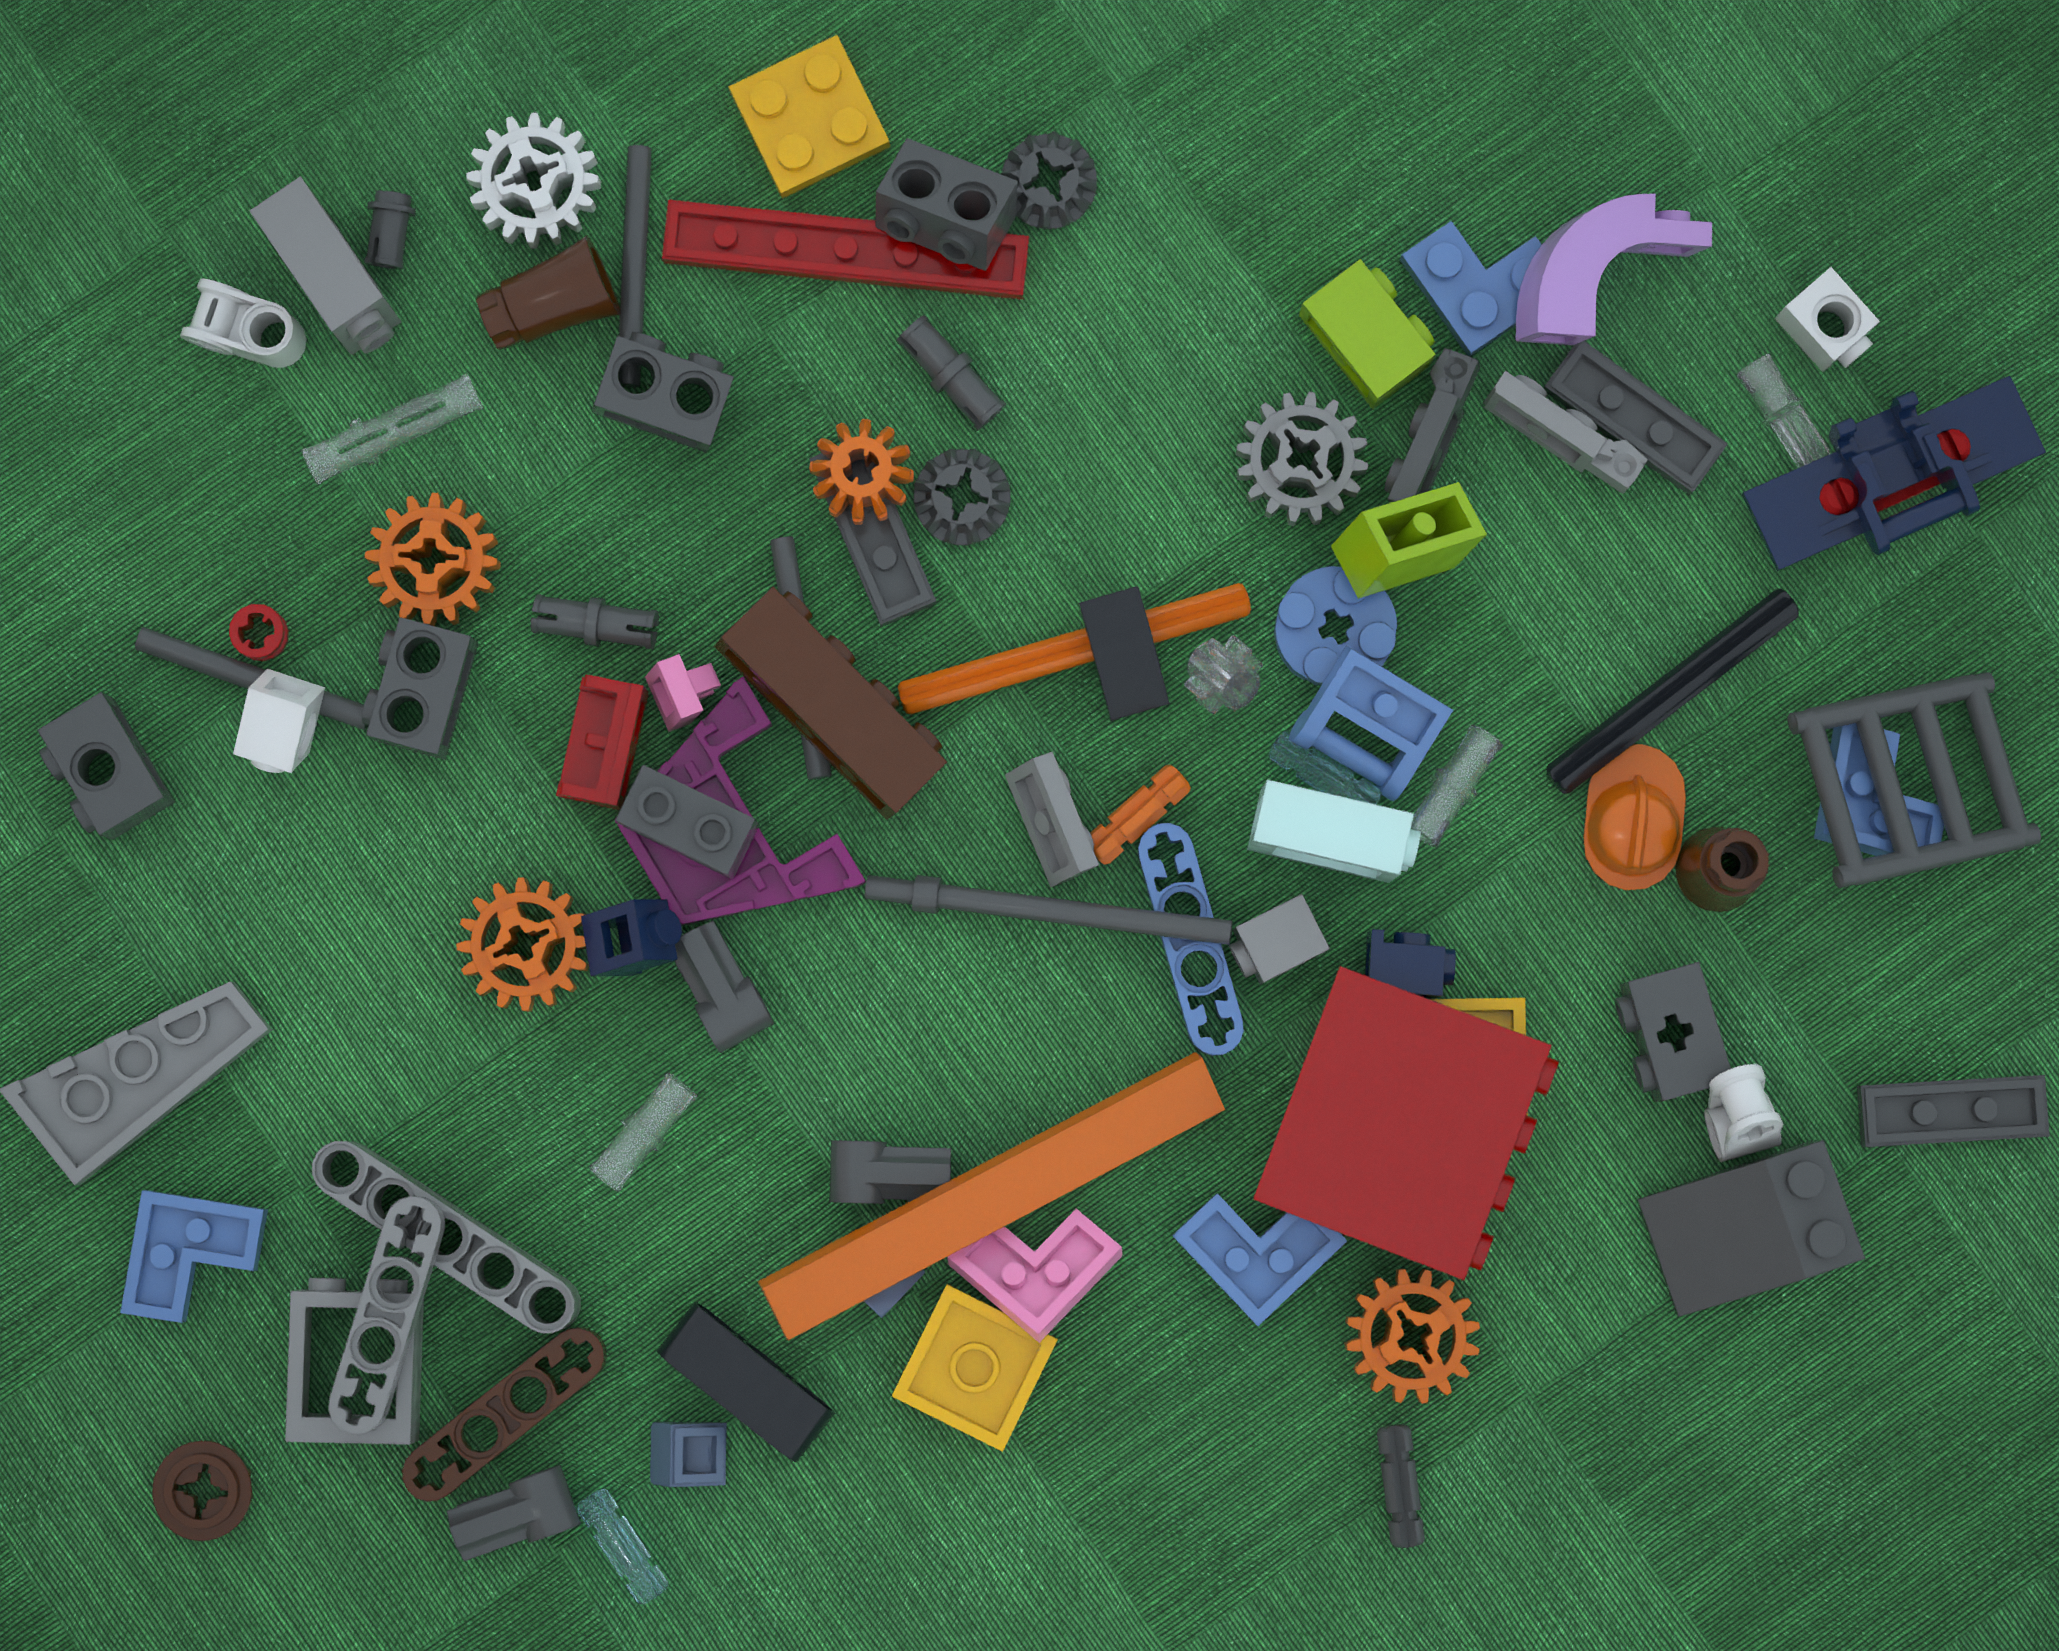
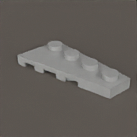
[0,981,273,1185]

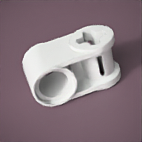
[180,278,307,368]
[1704,1064,1783,1162]

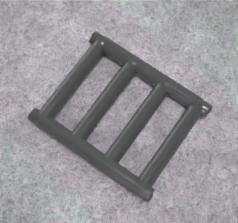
[1787,672,2041,888]

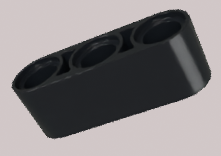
[656,1302,835,1462]

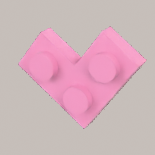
[947,1209,1123,1343]

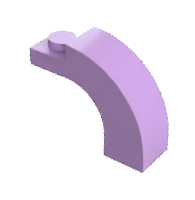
[1516,194,1712,345]

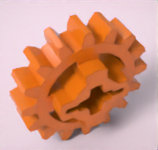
[365,493,501,626]
[456,877,589,1012]
[1344,1268,1480,1404]

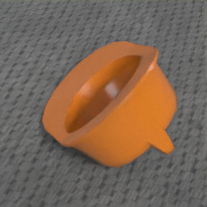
[1583,744,1686,890]

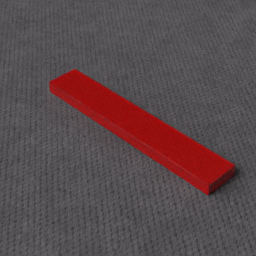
[662,200,1029,300]

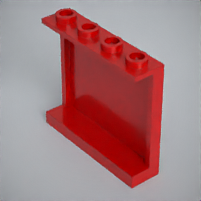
[1253,966,1559,1280]

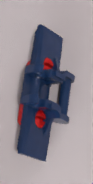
[1742,375,2046,571]

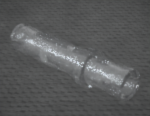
[301,373,484,484]

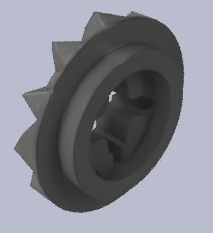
[1001,131,1097,229]
[914,448,1011,545]

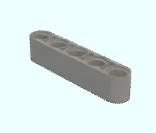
[312,1141,581,1333]

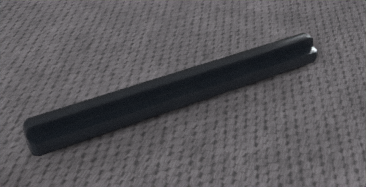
[1546,589,1799,794]

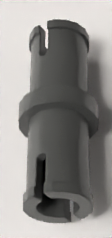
[896,314,1006,431]
[531,594,659,650]

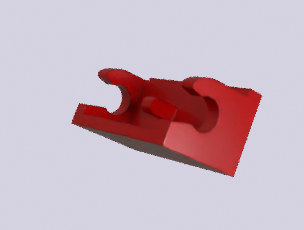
[556,675,649,810]

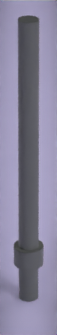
[865,875,1233,945]

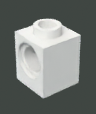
[1775,267,1880,372]
[233,669,325,773]

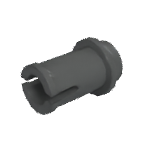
[364,190,416,270]

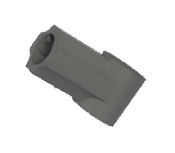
[675,921,774,1053]
[829,1140,951,1204]
[447,1465,581,1561]

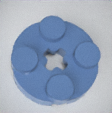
[1274,566,1397,686]

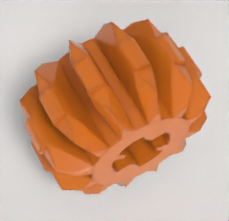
[809,419,914,525]

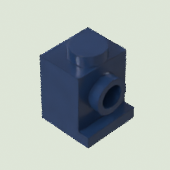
[581,899,682,976]
[1364,929,1456,998]

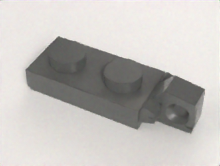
[1384,348,1481,503]

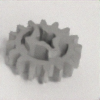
[1235,392,1368,526]

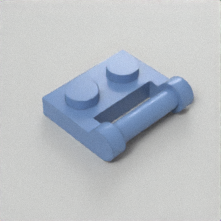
[1289,645,1453,801]

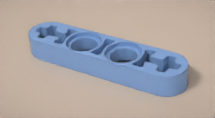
[1138,823,1244,1056]

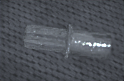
[1736,353,1830,468]

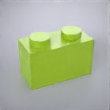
[1299,259,1436,409]
[1331,482,1487,599]

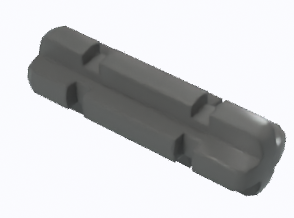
[1377,1424,1425,1548]

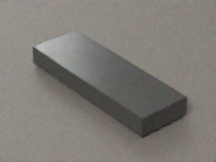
[1544,341,1728,496]
[809,453,937,627]
[1857,1075,2050,1147]

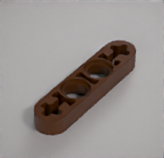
[402,1327,607,1502]

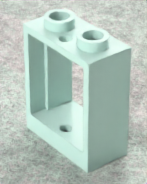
[1247,780,1421,883]

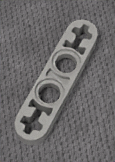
[328,1196,445,1435]

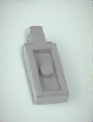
[1483,371,1648,494]

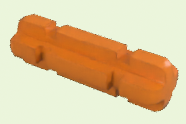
[1090,764,1191,865]

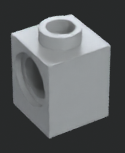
[1229,894,1330,985]

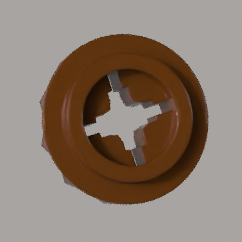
[152,1440,254,1541]

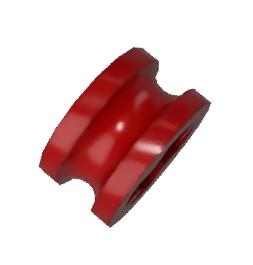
[229,604,289,661]

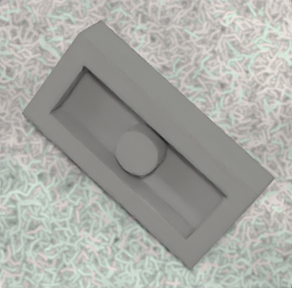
[1005,751,1099,887]

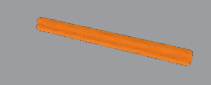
[898,583,1251,714]

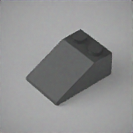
[1636,1140,1865,1317]

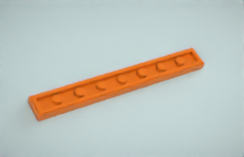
[758,1052,1225,1340]

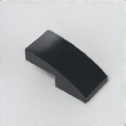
[1078,586,1169,721]

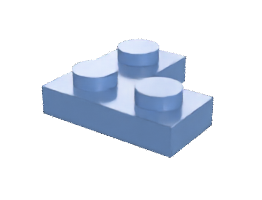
[1400,221,1542,357]
[1814,723,1944,856]
[120,1190,268,1323]
[1172,1193,1347,1326]

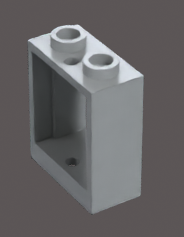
[249,176,402,355]
[285,1278,424,1445]

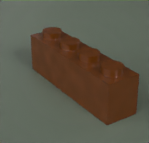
[714,587,947,820]

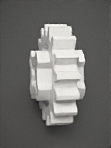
[466,113,601,248]

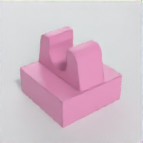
[645,654,721,732]

